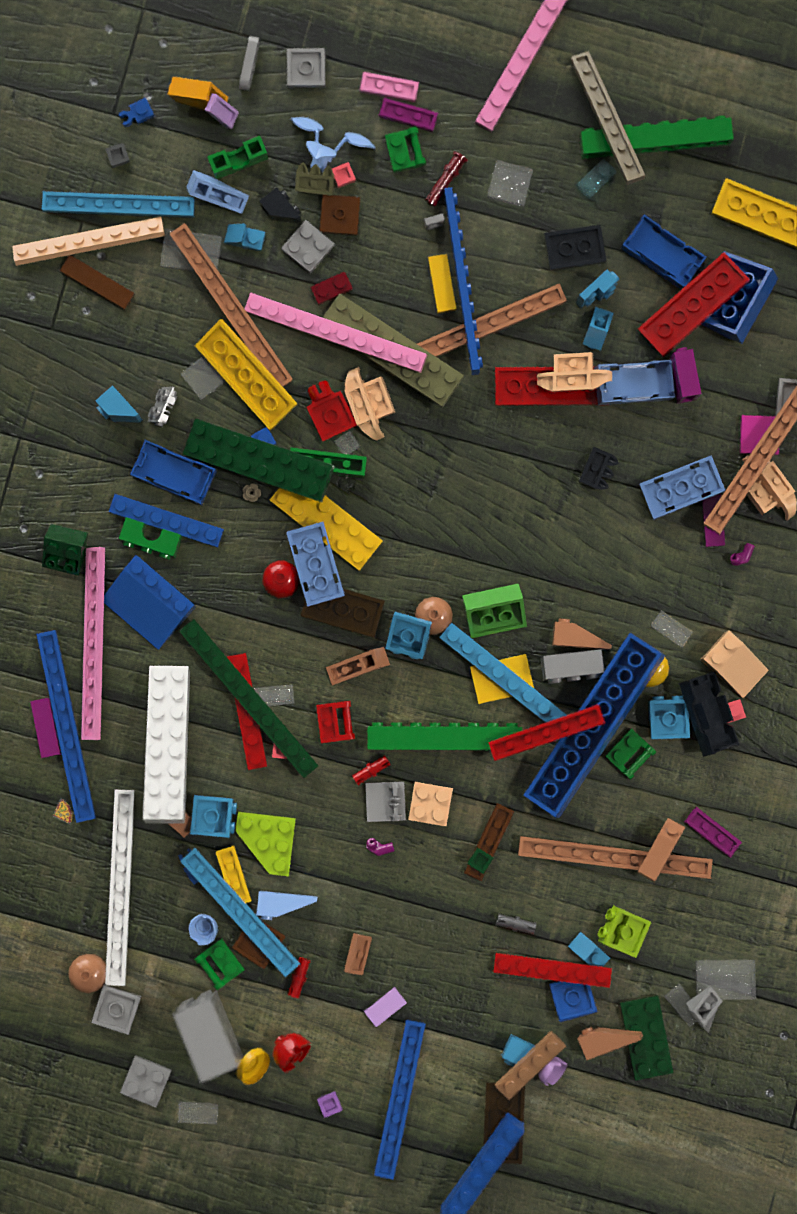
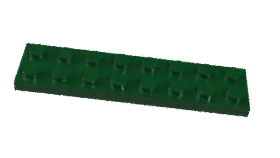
[183,418,335,503]

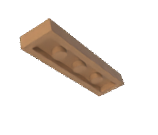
[495,1031,566,1100]

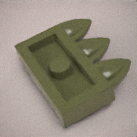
[295,162,335,196]

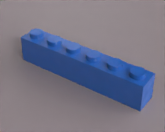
[441,1112,524,1214]

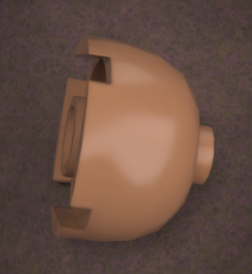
[415,597,453,635]
[68,954,106,993]

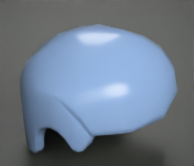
[188,914,218,945]

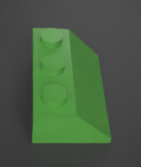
[462,584,527,638]

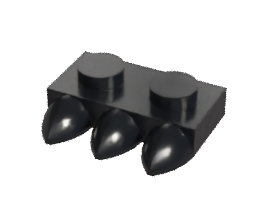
[578,447,619,490]

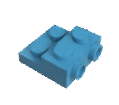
[576,269,619,308]
[385,612,432,659]
[648,696,690,739]
[190,795,237,838]

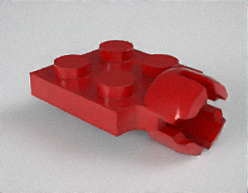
[306,380,357,442]

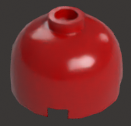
[262,560,300,599]
[273,1033,311,1073]

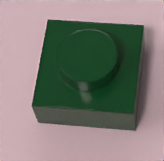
[467,847,494,874]

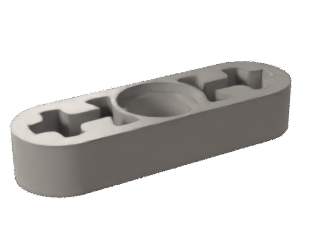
[239,36,260,91]

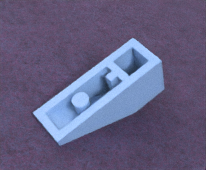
[187,170,249,214]
[257,891,318,920]

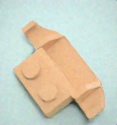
[537,352,612,392]
[344,367,396,441]
[742,454,797,521]

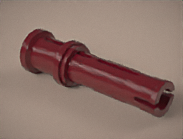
[425,151,468,207]

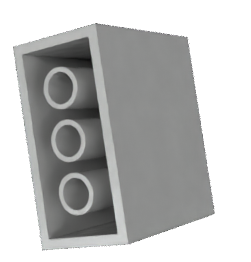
[174,990,243,1082]

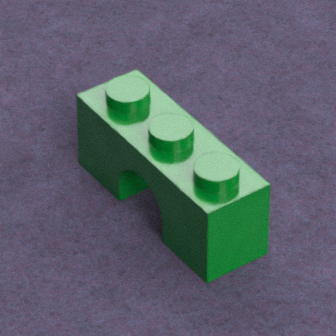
[207,136,268,179]
[119,517,182,560]

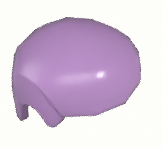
[538,1057,567,1086]

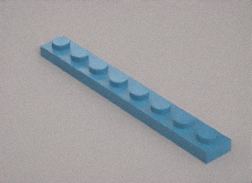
[42,191,195,218]
[439,623,566,723]
[180,848,300,977]

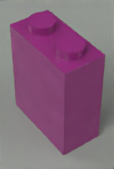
[669,347,702,404]

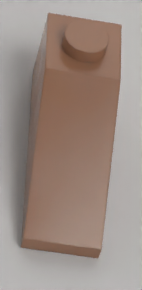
[552,619,612,650]
[326,647,390,685]
[637,818,685,882]
[578,1027,643,1060]

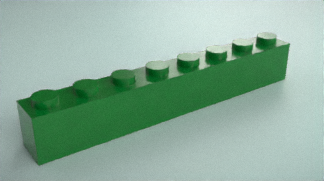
[579,116,734,159]
[368,722,522,750]

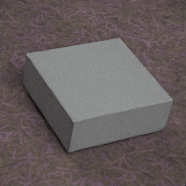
[424,213,445,230]

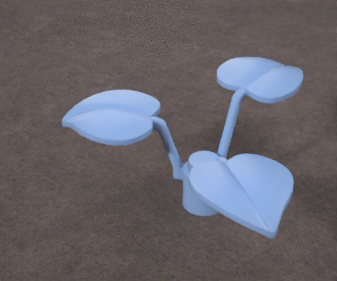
[291,117,376,172]

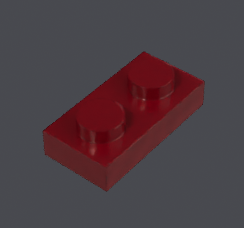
[310,271,353,305]

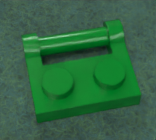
[385,127,426,173]
[605,728,656,780]
[194,938,245,991]

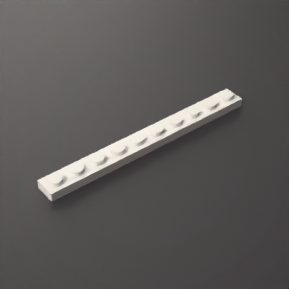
[105,790,135,986]

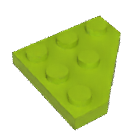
[236,812,296,876]

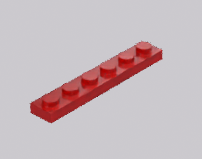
[227,653,268,770]
[488,705,606,761]
[494,953,612,988]

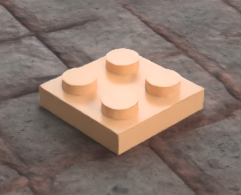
[408,782,453,826]

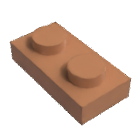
[344,933,372,975]

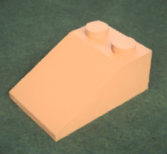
[700,631,769,698]

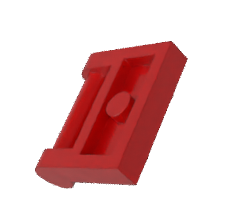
[316,701,355,743]

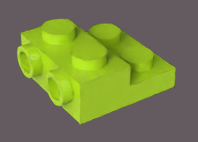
[598,905,651,958]

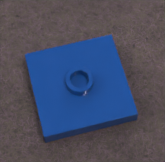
[549,981,597,1022]

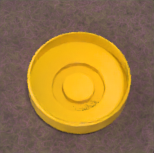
[237,1048,270,1085]

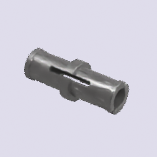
[496,913,536,935]

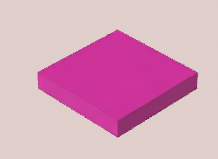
[740,415,779,455]

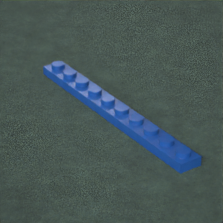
[444,187,483,375]
[36,630,96,823]

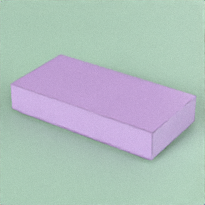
[205,93,239,129]
[364,987,407,1027]

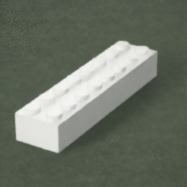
[143,666,190,824]

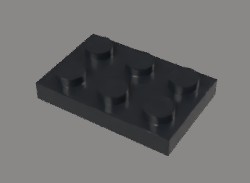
[544,225,607,271]

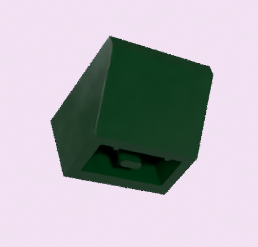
[42,524,88,576]

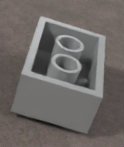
[541,650,604,684]

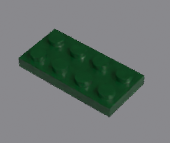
[620,995,674,1081]

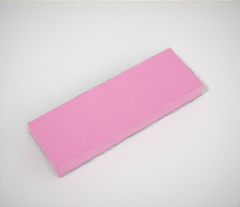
[360,72,419,102]

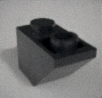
[259,187,301,223]

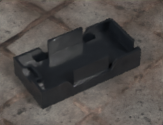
[679,672,740,757]

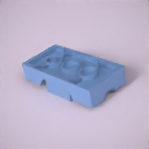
[594,360,675,405]
[639,455,726,520]
[286,522,345,606]

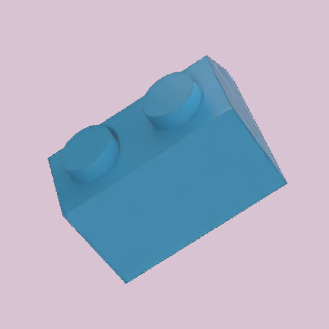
[96,385,142,423]

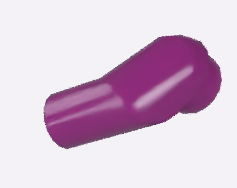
[730,543,755,566]
[366,838,394,856]

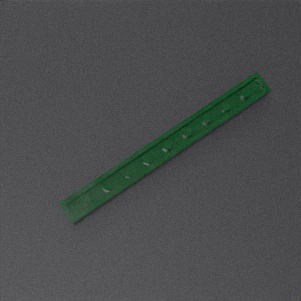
[179,619,319,778]

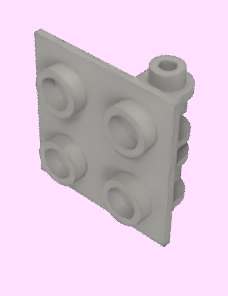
[148,387,177,427]
[366,782,406,822]

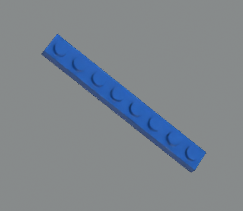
[374,1019,425,1179]

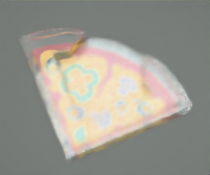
[53,798,73,824]

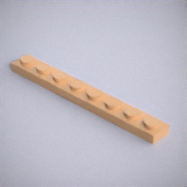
[12,217,165,266]

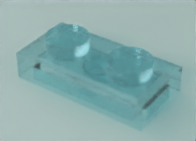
[576,159,617,199]

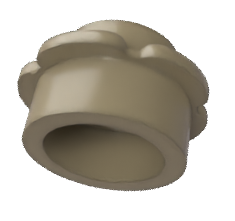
[243,483,261,502]

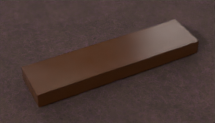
[60,255,135,310]
[464,803,515,881]

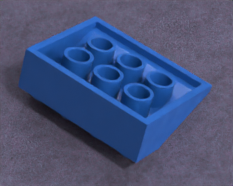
[702,251,778,343]
[104,555,196,650]

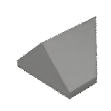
[687,986,722,1033]

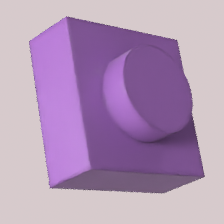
[317,1091,343,1118]

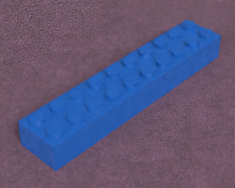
[524,633,666,818]

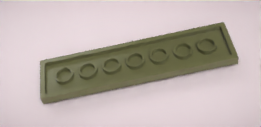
[322,294,464,408]

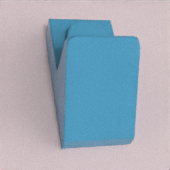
[224,224,265,252]
[568,932,610,967]

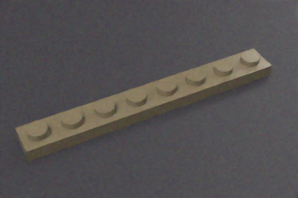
[571,51,645,185]

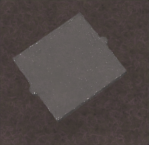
[181,356,226,400]

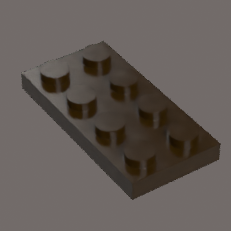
[301,589,385,638]
[483,1082,525,1164]

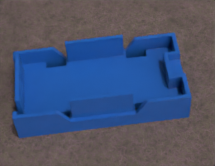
[621,215,706,290]
[130,440,216,506]

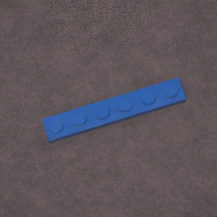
[109,494,224,548]

